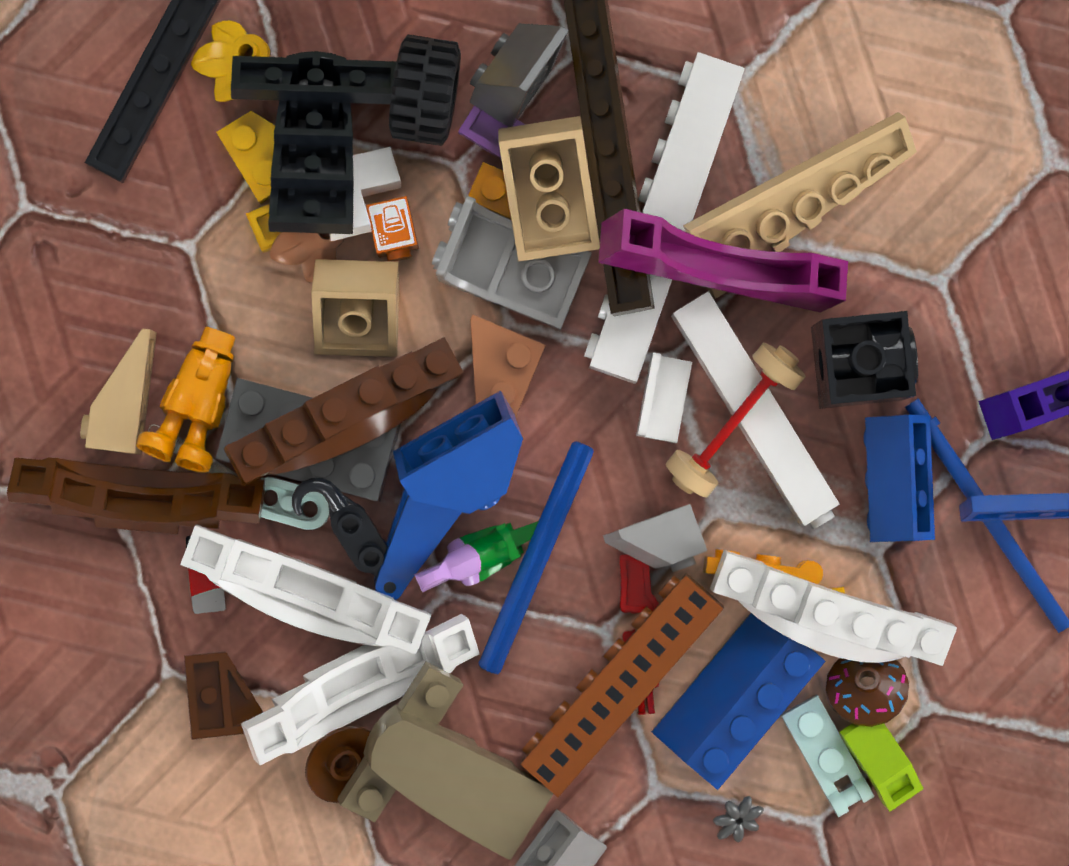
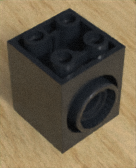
[811,311,918,409]

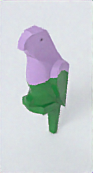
[414,521,539,593]

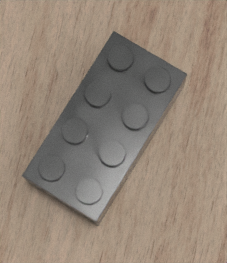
[215,378,401,502]

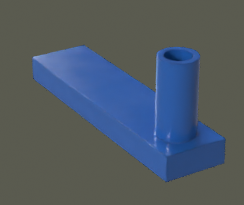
[959,493,1069,522]

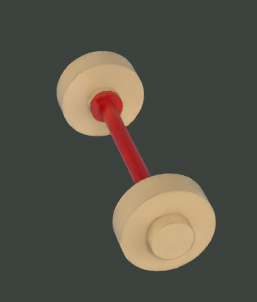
[666,342,806,497]

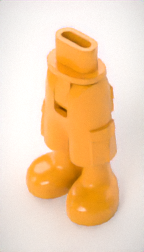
[136,327,236,473]

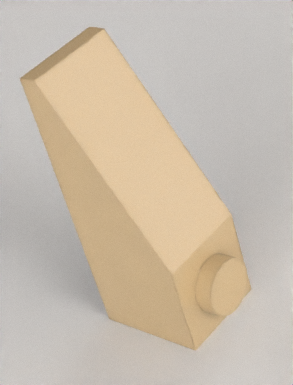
[80,329,157,455]

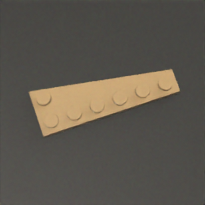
[683,112,917,299]

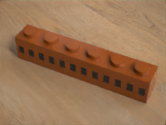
[520,573,724,797]

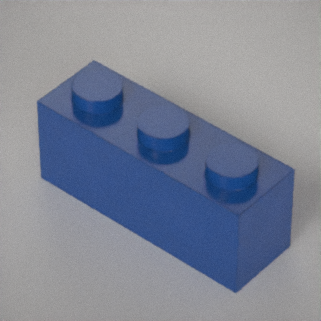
[863,415,935,542]

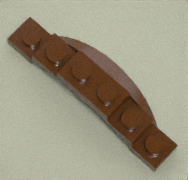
[224,337,464,486]
[7,457,265,534]

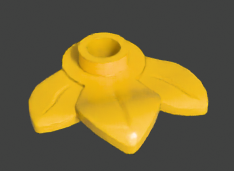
[191,20,270,102]

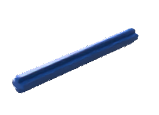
[479,441,594,674]

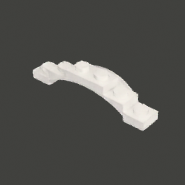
[180,525,432,655]
[710,550,957,666]
[241,614,480,765]

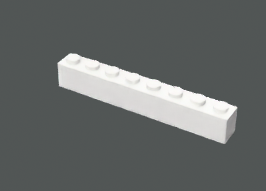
[584,52,745,384]

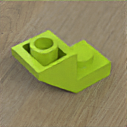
[839,724,924,812]

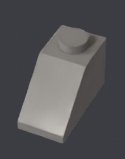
[603,504,707,572]

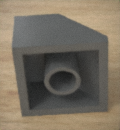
[470,23,569,127]

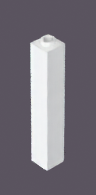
[671,291,840,529]

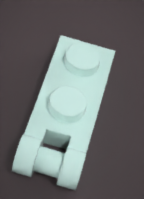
[781,695,875,817]

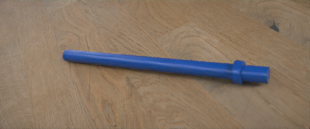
[905,398,1069,633]

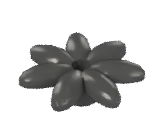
[713,796,764,842]

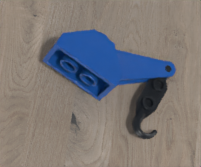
[292,391,523,600]

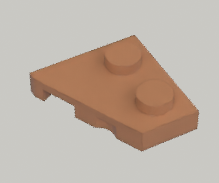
[470,315,546,418]

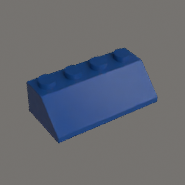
[651,613,826,790]

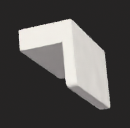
[636,352,692,443]

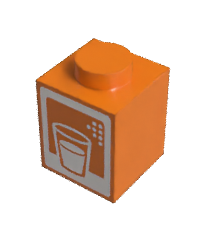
[366,196,419,262]

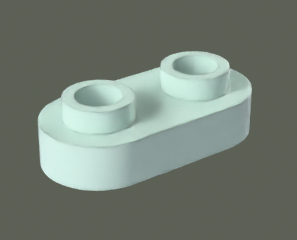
[261,477,330,530]

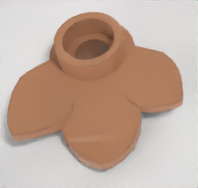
[270,232,345,283]

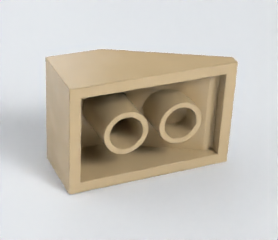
[498,116,600,262]

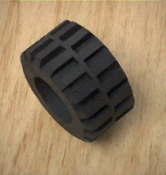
[389,34,461,146]

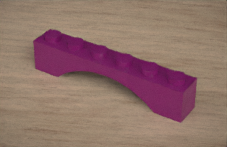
[598,209,848,313]

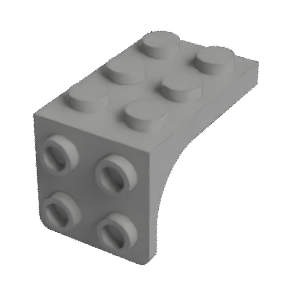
[432,196,592,330]

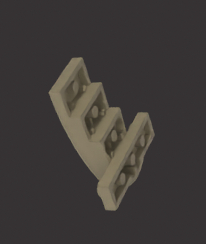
[337,661,553,860]

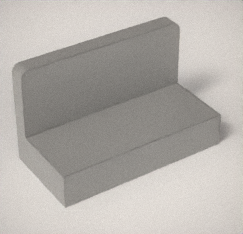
[515,809,607,866]

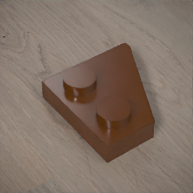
[184,652,263,740]

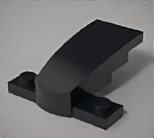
[231,51,397,234]

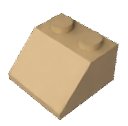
[311,259,399,357]

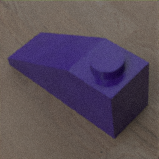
[978,370,1069,440]

